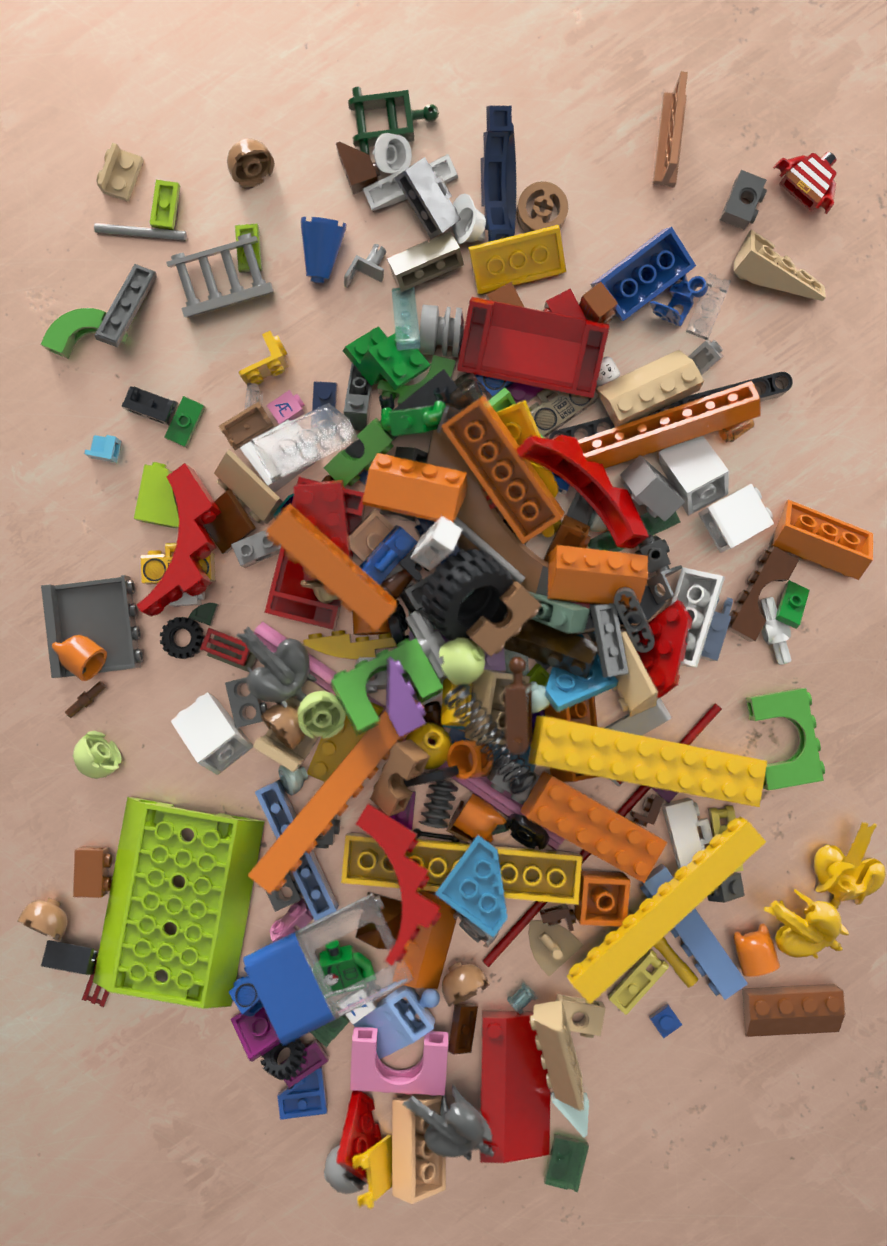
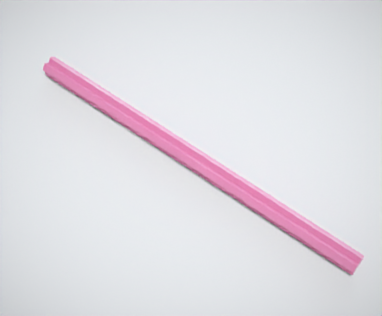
[254,621,565,851]

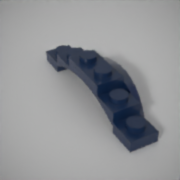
[481,106,516,242]

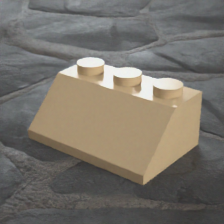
[214,449,283,524]
[612,631,657,717]
[465,669,530,745]

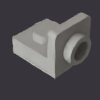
[688,339,723,376]

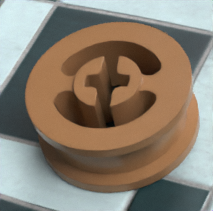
[516,181,568,233]

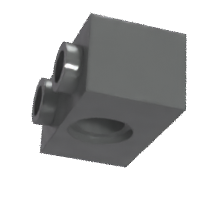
[720,170,767,230]

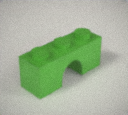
[324,418,395,487]

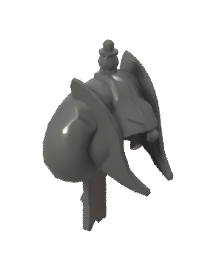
[236,627,317,708]
[403,1085,494,1161]

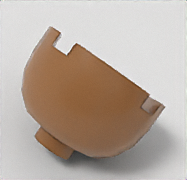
[227,139,275,187]
[261,704,305,750]
[17,898,67,941]
[442,962,490,1007]

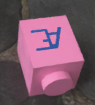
[266,390,305,424]

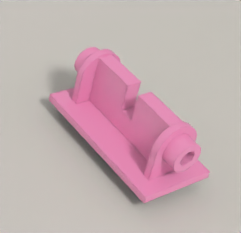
[269,898,314,942]

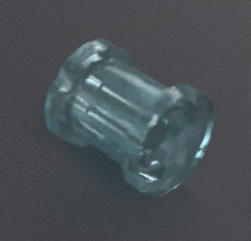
[507,982,538,1014]

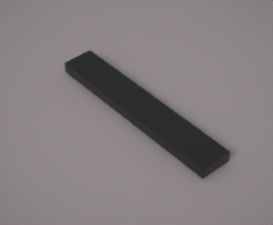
[345,369,459,458]

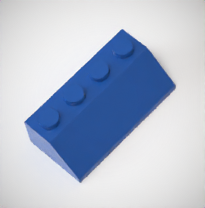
[590,227,696,321]

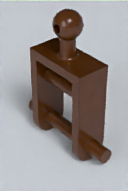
[505,656,533,755]

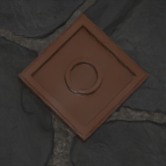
[204,490,256,554]

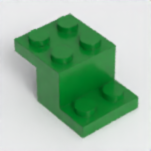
[343,326,431,390]

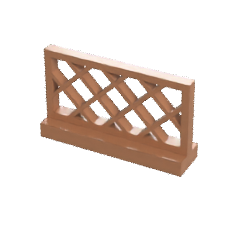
[653,71,688,187]

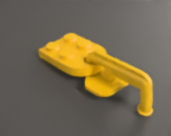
[496,400,561,538]

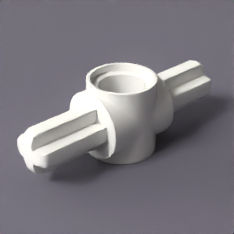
[760,597,791,665]

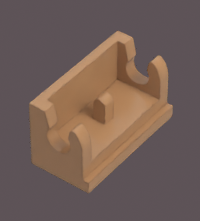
[218,401,274,451]

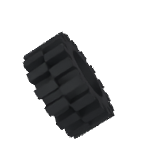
[160,617,205,659]
[260,1039,307,1080]

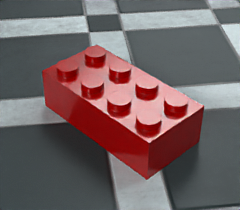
[293,480,352,581]

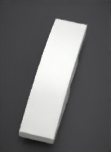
[363,154,459,211]

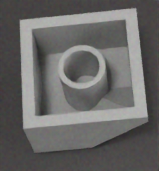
[620,455,685,521]

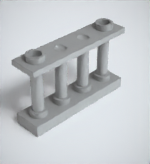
[166,233,274,318]

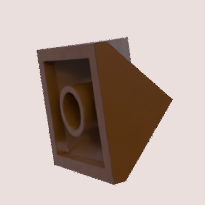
[355,892,402,949]

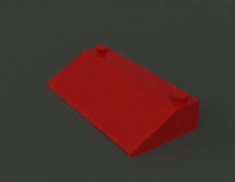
[457,297,609,398]
[264,477,366,630]
[479,1010,551,1163]

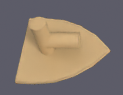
[529,920,583,976]

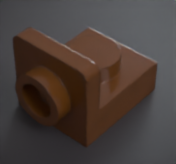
[630,794,664,827]
[539,904,576,932]

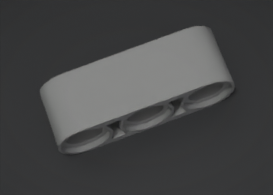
[605,698,672,736]

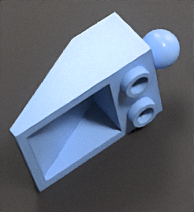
[353,985,440,1059]

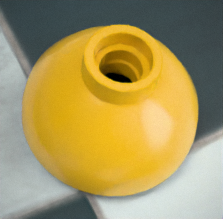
[406,722,452,769]

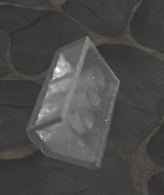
[250,403,359,483]

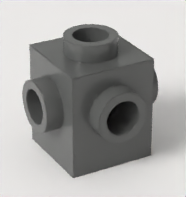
[634,534,671,573]

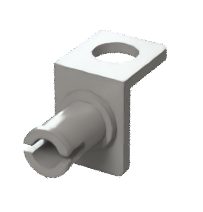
[344,244,386,288]

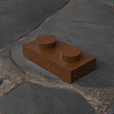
[448,1003,478,1055]

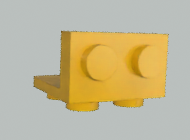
[238,331,289,386]

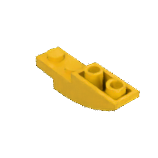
[303,630,397,659]

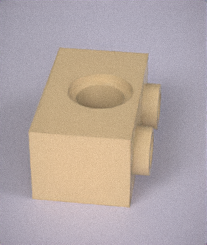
[556,994,606,1038]

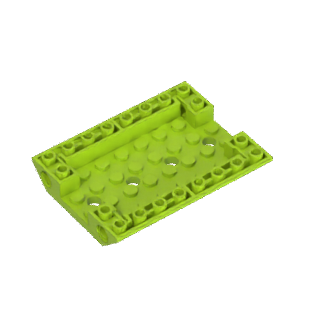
[93,797,265,1009]

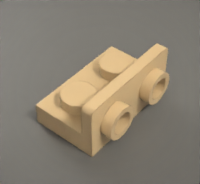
[97,143,144,202]

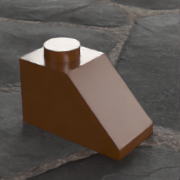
[336,142,380,194]

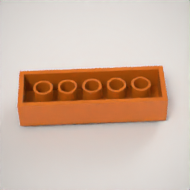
[441,395,565,544]
[265,504,397,630]
[520,771,668,883]

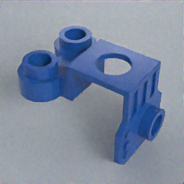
[650,274,708,327]

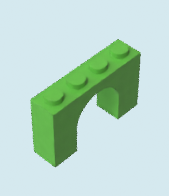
[331,638,443,736]
[746,688,825,791]

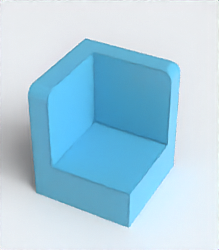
[84,435,122,463]

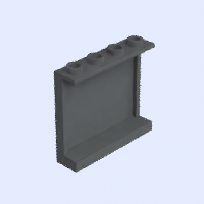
[41,575,143,678]

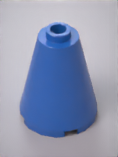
[300,217,347,284]

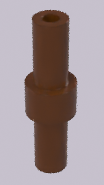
[65,681,106,718]

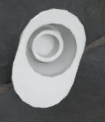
[372,133,412,174]
[452,193,486,244]

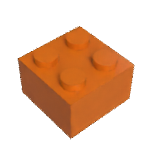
[574,870,631,927]

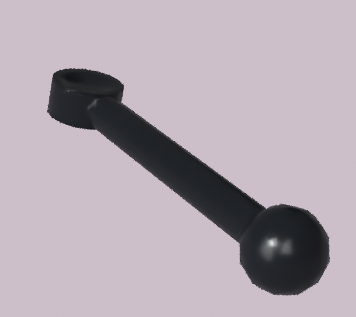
[413,828,460,842]

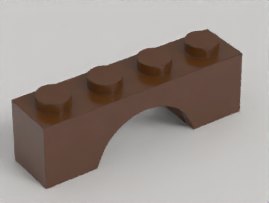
[727,546,799,642]

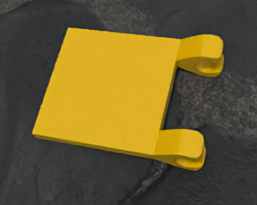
[353,1135,392,1209]

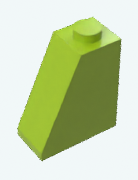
[134,462,179,529]

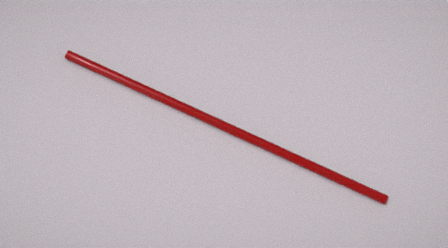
[482,703,722,967]

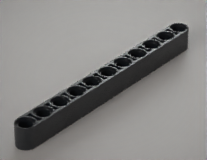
[549,372,793,439]

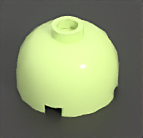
[439,638,485,685]
[298,691,346,739]
[73,731,122,779]

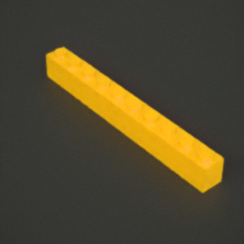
[567,817,766,1004]

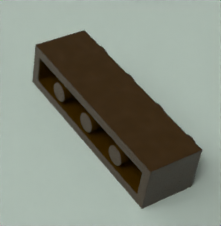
[504,619,598,678]

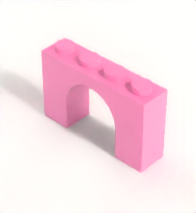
[350,1027,448,1096]

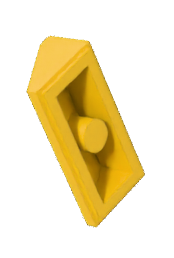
[441,678,472,727]

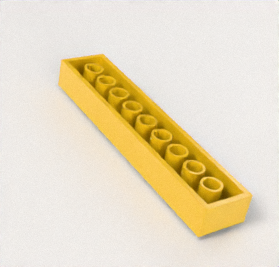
[528,716,767,808]
[341,833,582,905]

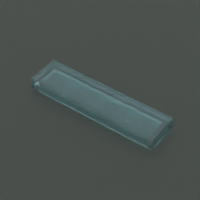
[392,287,421,350]

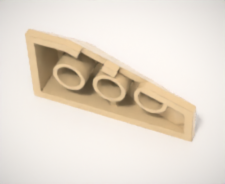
[734,229,826,301]

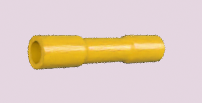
[654,937,698,988]

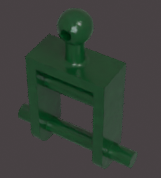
[348,87,439,155]

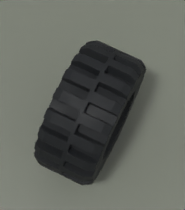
[422,549,514,641]

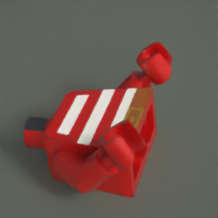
[773,152,837,214]

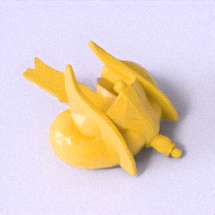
[814,822,886,909]
[764,889,849,959]

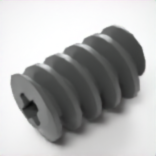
[419,780,458,828]

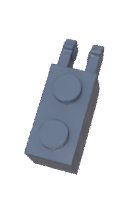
[700,597,733,661]

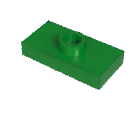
[164,396,205,448]
[775,580,810,629]

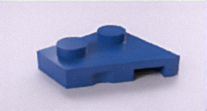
[277,1066,328,1120]

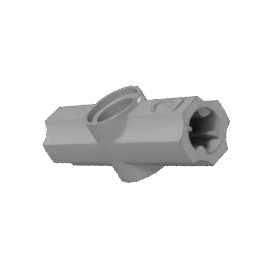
[405,610,447,680]

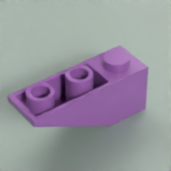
[386,657,426,737]

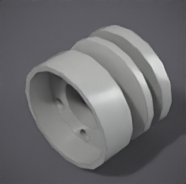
[419,304,465,357]

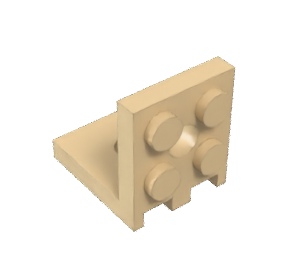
[253,697,319,772]

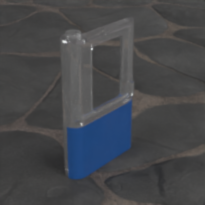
[243,893,414,1045]

